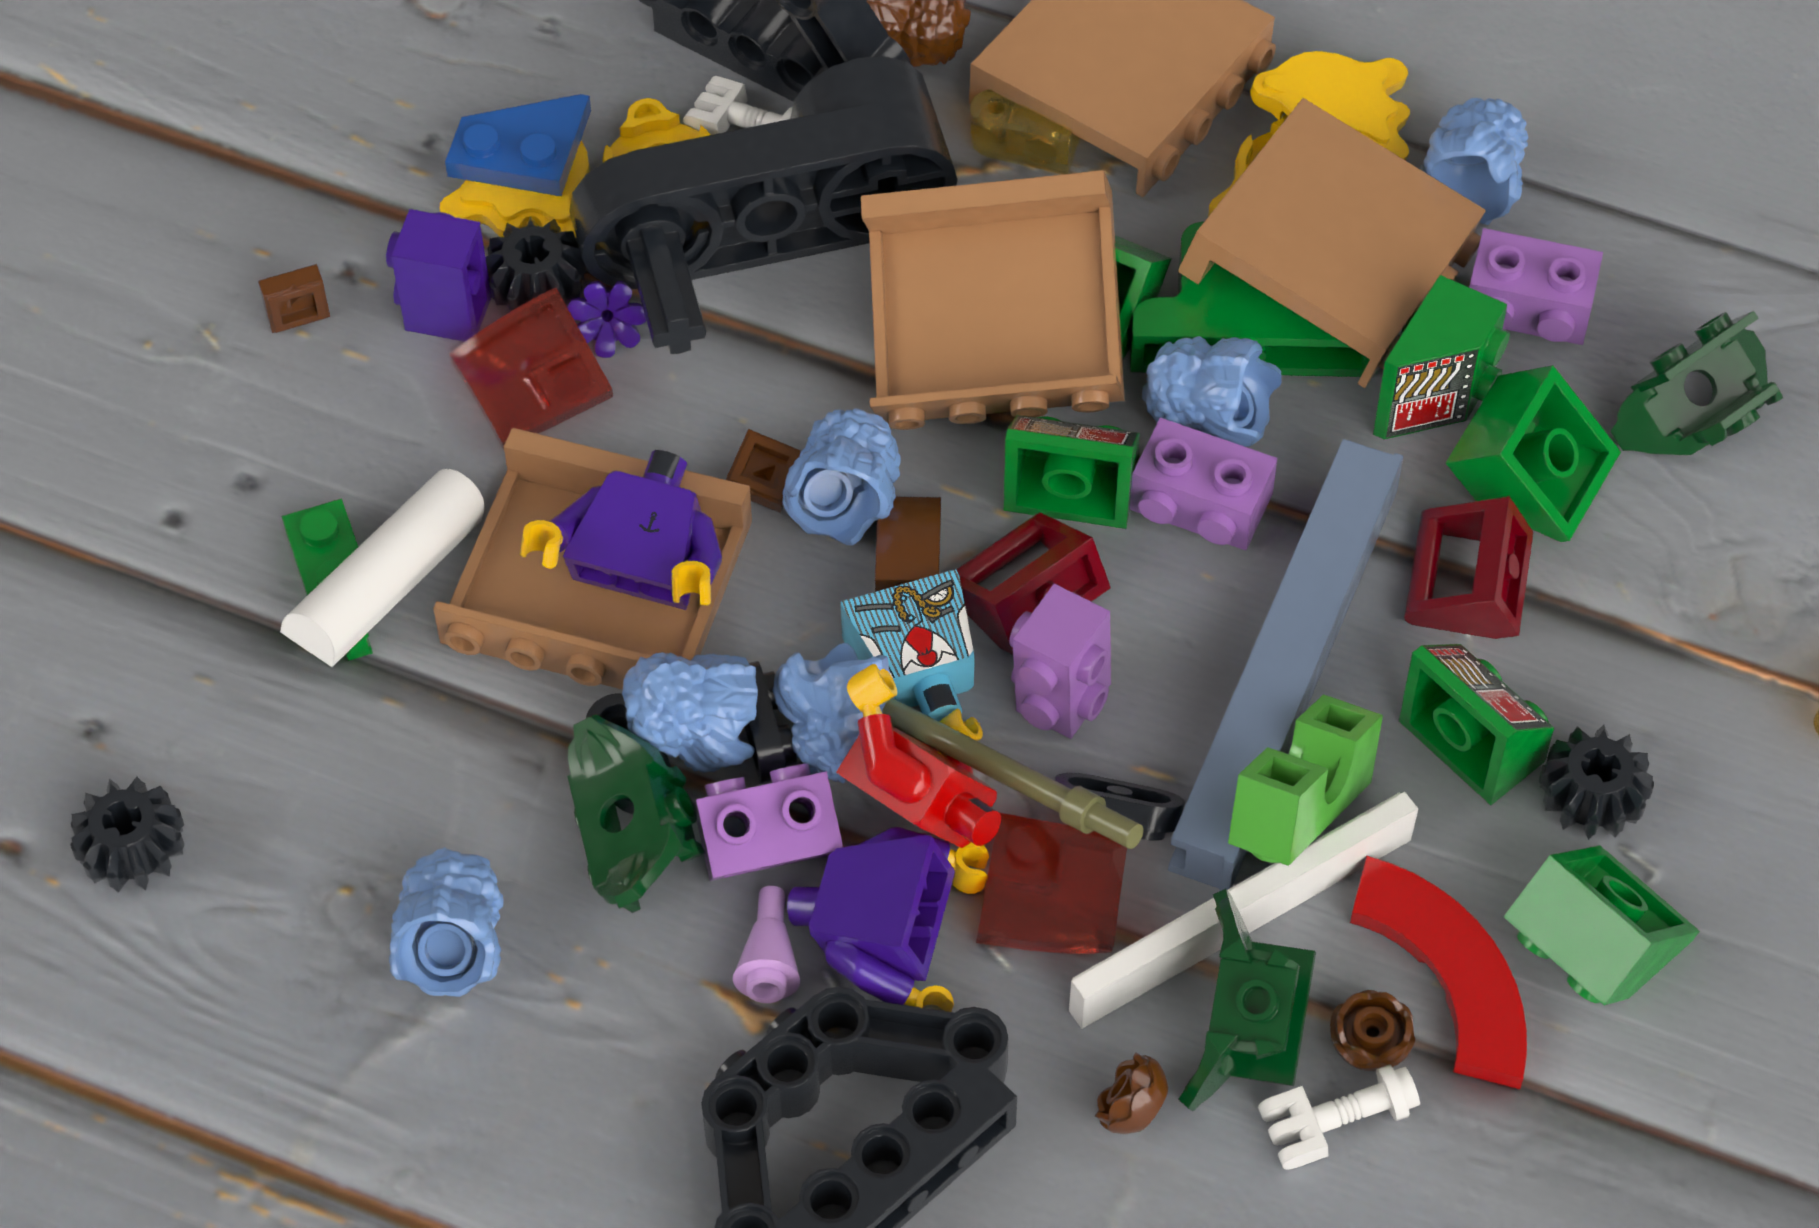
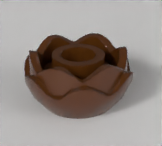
[1330,990,1415,1072]
[1095,1052,1169,1134]

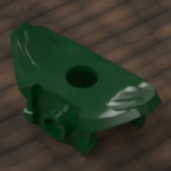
[1611,311,1783,455]
[567,714,705,913]
[1178,889,1316,1111]

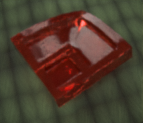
[449,287,613,450]
[976,812,1127,954]

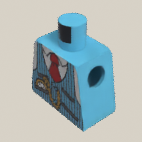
[841,569,975,721]

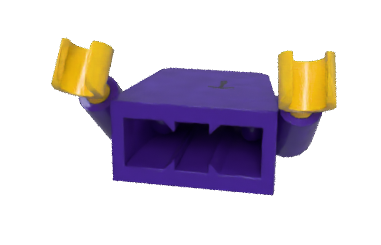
[520,450,722,610]
[787,827,989,1012]

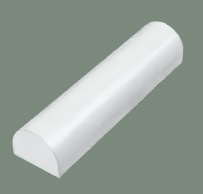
[280,469,485,667]

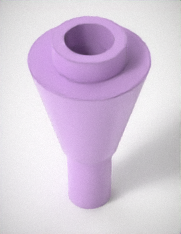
[733,886,800,1003]

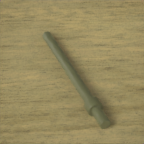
[882,698,1143,849]

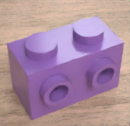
[1469,228,1603,345]
[1130,418,1278,551]
[1009,584,1111,739]
[693,764,843,881]

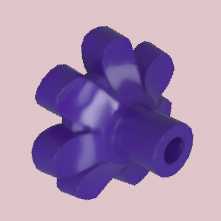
[567,281,646,358]

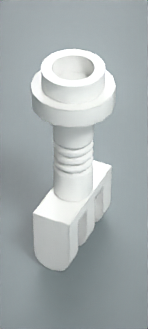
[683,76,793,135]
[1258,1064,1420,1170]

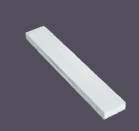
[1069,792,1418,1029]

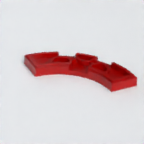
[1350,856,1527,1089]

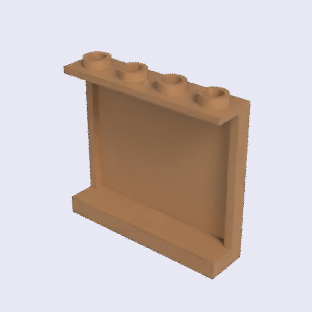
[969,0,1276,197]
[1178,98,1486,388]
[861,170,1125,430]
[433,428,752,690]

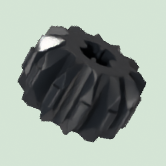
[486,216,587,321]
[1539,725,1654,840]
[70,777,184,893]

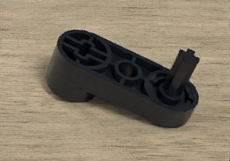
[569,56,958,354]

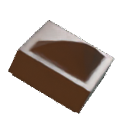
[258,264,330,333]
[726,429,801,513]

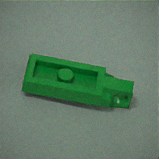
[281,498,373,661]

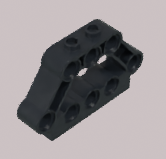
[639,0,910,102]
[701,987,1017,1228]

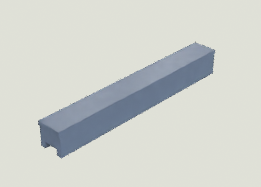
[1168,439,1404,891]

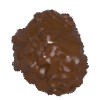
[866,0,971,67]

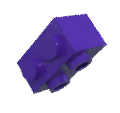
[386,209,492,344]

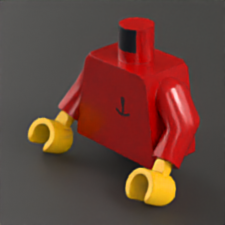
[836,664,1001,848]

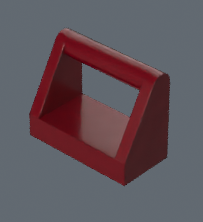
[1404,496,1534,639]
[956,512,1111,655]

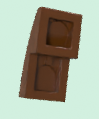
[875,496,941,592]

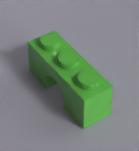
[1228,694,1383,866]

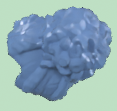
[1419,98,1529,225]
[1142,336,1282,447]
[782,408,901,545]
[773,643,890,783]
[622,652,758,773]
[389,847,504,997]

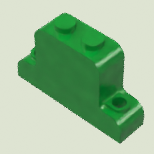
[1130,221,1370,377]

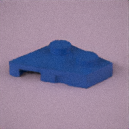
[445,94,591,196]

